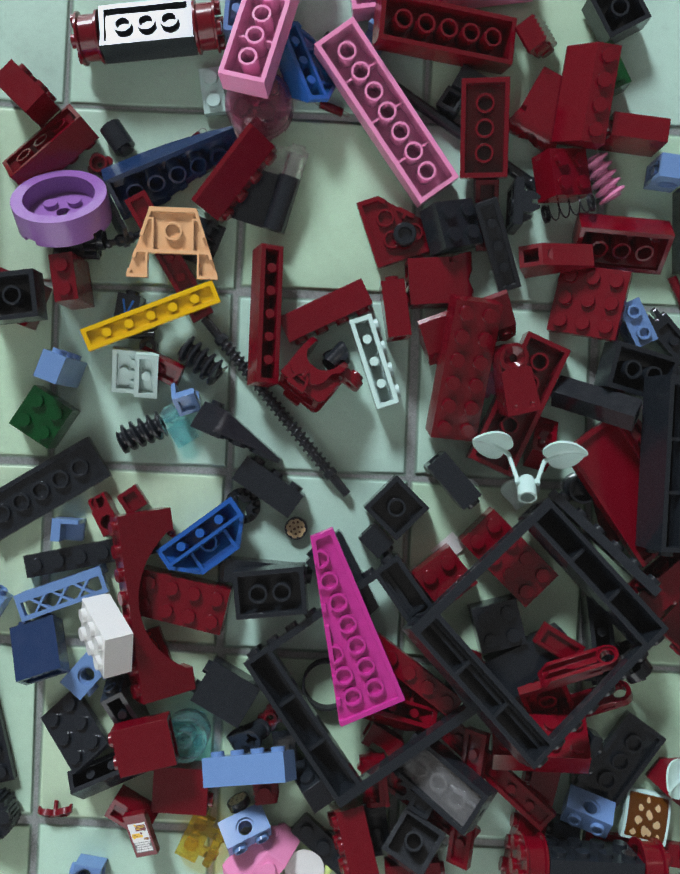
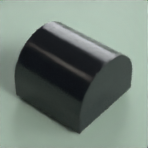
[436,85,461,120]

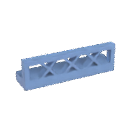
[13,563,110,622]

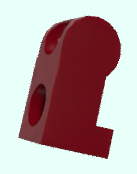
[88,491,120,537]
[360,721,404,756]

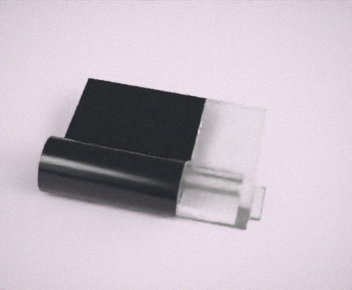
[231,143,309,234]

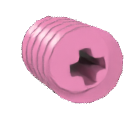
[587,152,625,206]

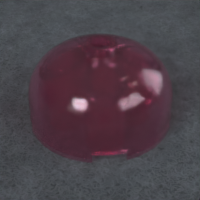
[225,73,294,141]

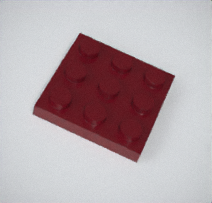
[546,267,633,341]

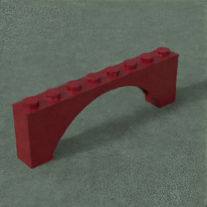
[108,507,196,705]

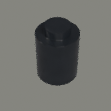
[100,119,135,157]

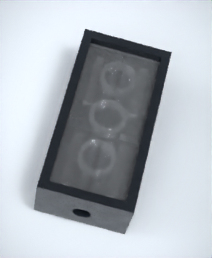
[393,732,498,836]

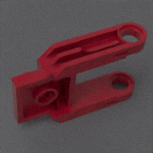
[517,645,633,717]

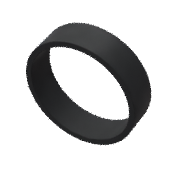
[302,658,337,711]

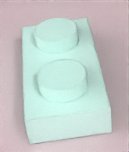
[198,66,228,117]

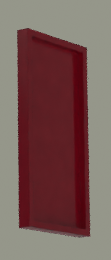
[572,422,658,568]

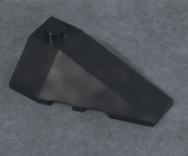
[190,400,282,463]

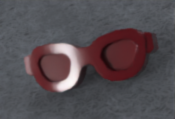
[38,800,73,818]

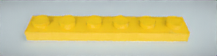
[80,280,221,352]

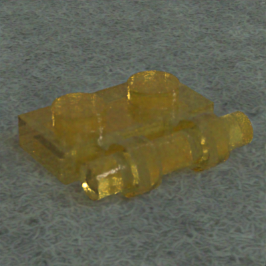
[175,814,224,868]

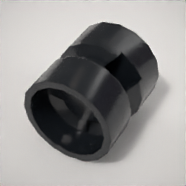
[561,473,594,504]

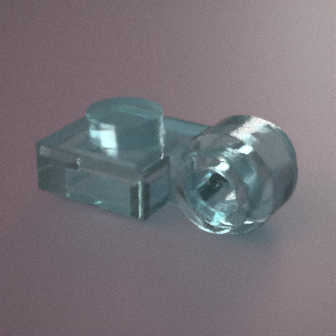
[160,404,199,448]

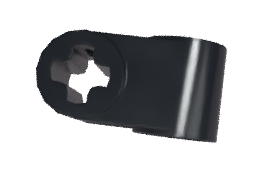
[226,719,271,753]

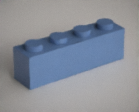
[202,745,297,788]

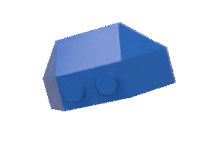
[279,21,336,103]
[156,497,245,575]

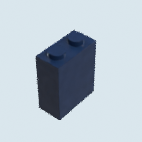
[9,613,70,685]

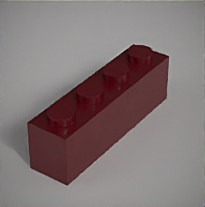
[281,278,373,346]

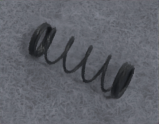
[541,193,596,224]

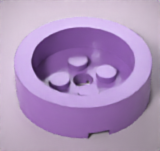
[10,170,112,248]

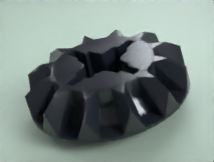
[226,488,260,524]

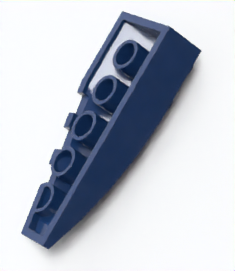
[101,126,237,220]

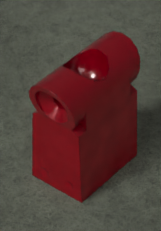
[509,66,562,152]
[404,252,474,309]
[492,343,542,417]

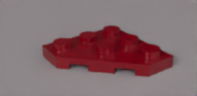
[356,196,430,270]

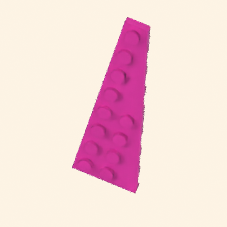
[310,527,405,727]

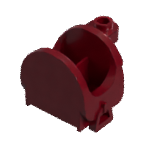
[278,336,363,413]

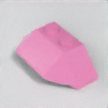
[222,822,300,874]

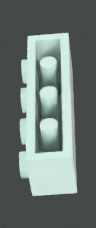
[349,314,401,410]

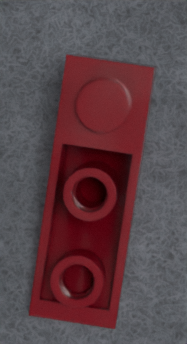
[518,243,595,278]

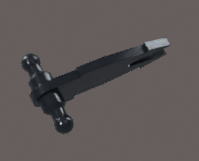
[101,179,141,248]

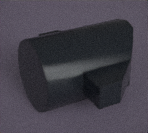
[322,341,351,370]

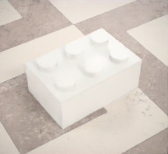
[78,593,134,679]

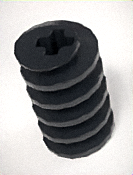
[177,336,228,386]
[116,411,168,454]

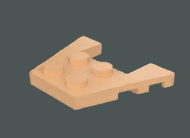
[126,206,218,281]

